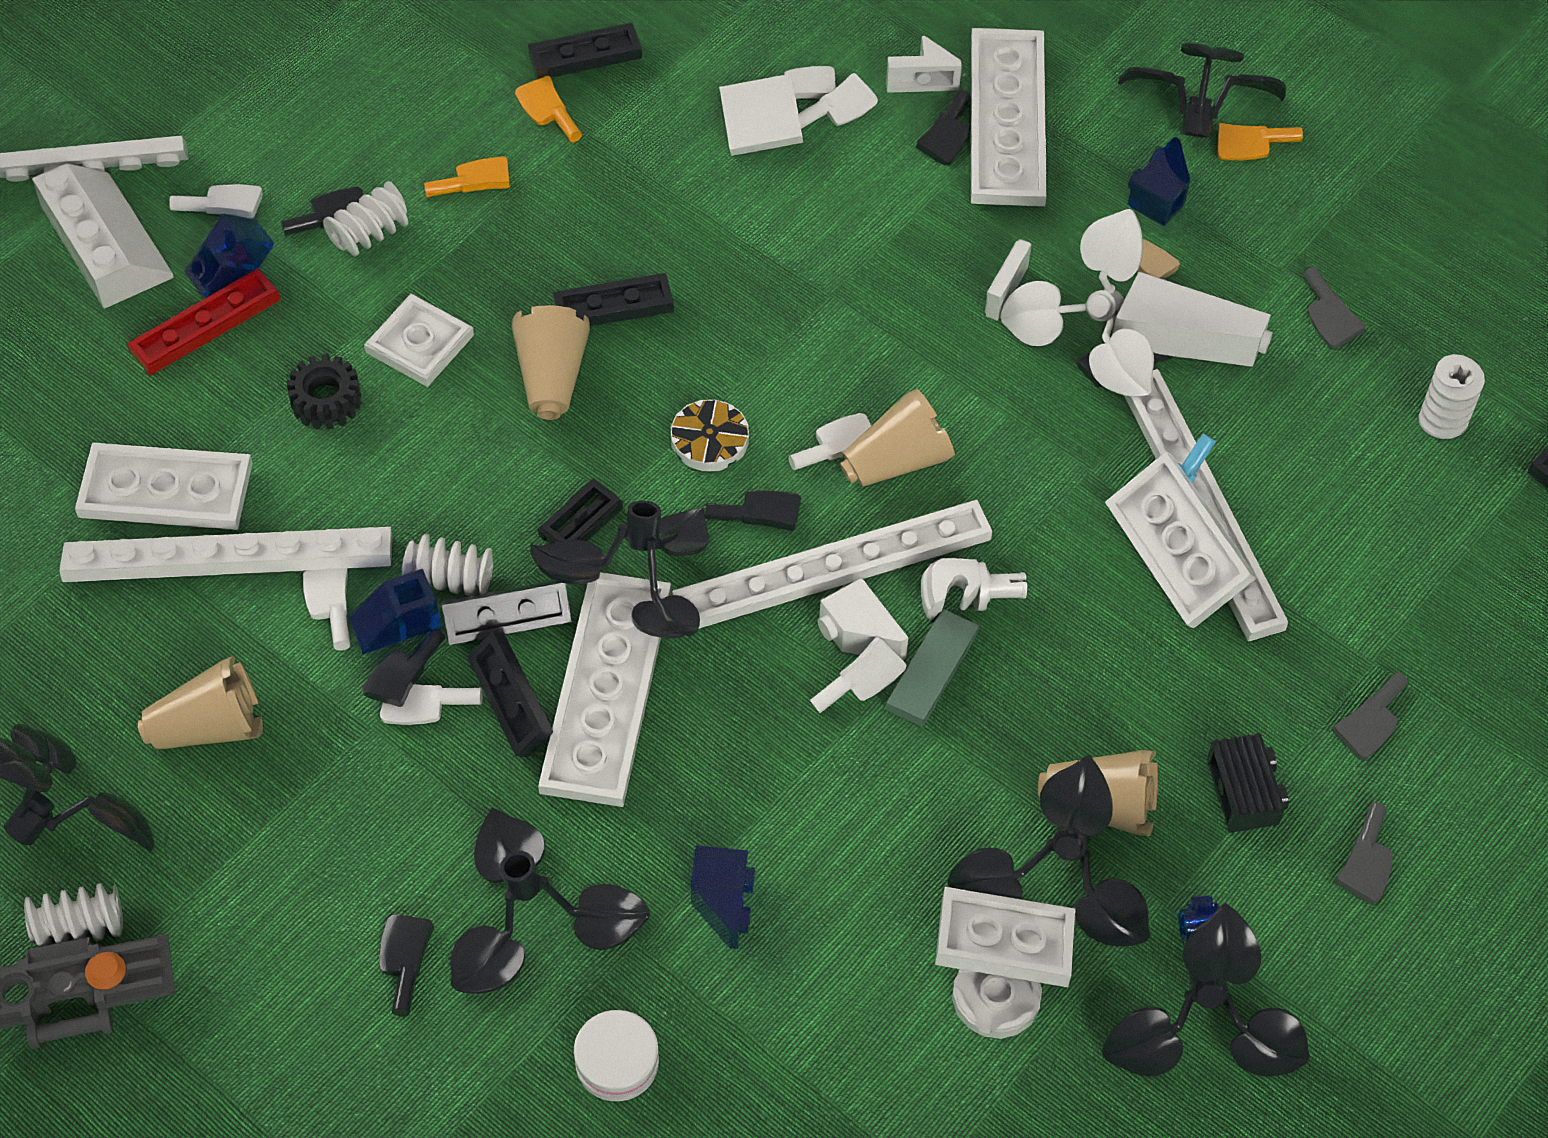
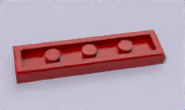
[127,268,281,376]

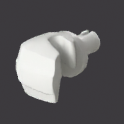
[921,558,1027,620]

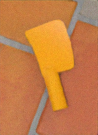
[515,75,582,143]
[1217,123,1303,161]
[424,156,510,197]

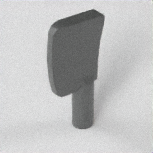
[1303,267,1365,349]
[1332,672,1408,760]
[1335,802,1393,904]

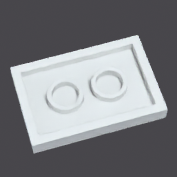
[935,887,1075,987]

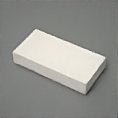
[985,239,1032,321]

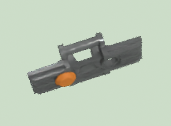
[0,934,175,1049]

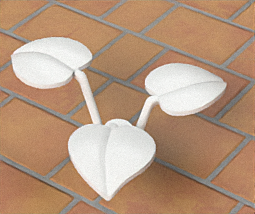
[1000,209,1154,396]

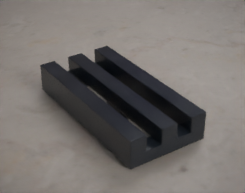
[538,478,623,544]

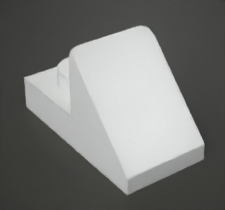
[886,36,962,93]

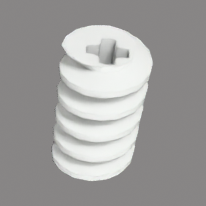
[323,181,409,257]
[1418,354,1485,439]
[402,534,493,597]
[24,883,123,947]

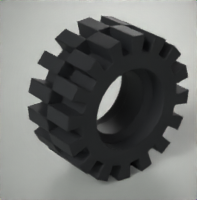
[287,354,362,430]

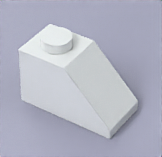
[817,578,908,660]

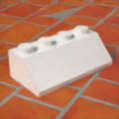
[32,163,174,309]

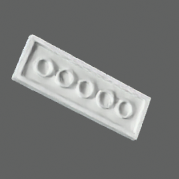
[971,28,1046,206]
[538,572,671,807]

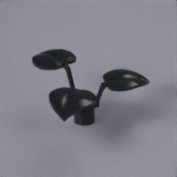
[1118,43,1287,138]
[530,500,709,638]
[0,724,154,853]
[947,755,1151,947]
[450,808,650,994]
[1102,903,1310,1076]

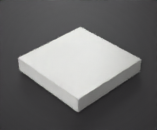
[719,74,803,156]
[364,294,474,387]

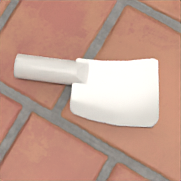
[784,66,836,99]
[798,73,878,129]
[170,184,263,219]
[788,413,871,470]
[303,568,350,650]
[810,637,907,713]
[380,684,483,725]

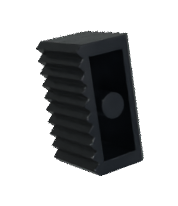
[1207,733,1289,833]

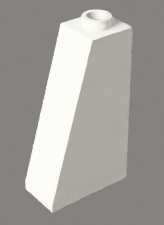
[1112,272,1273,367]

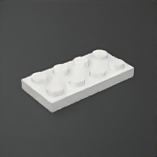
[75,443,253,530]
[1105,452,1257,628]

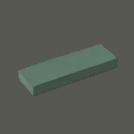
[886,609,979,727]

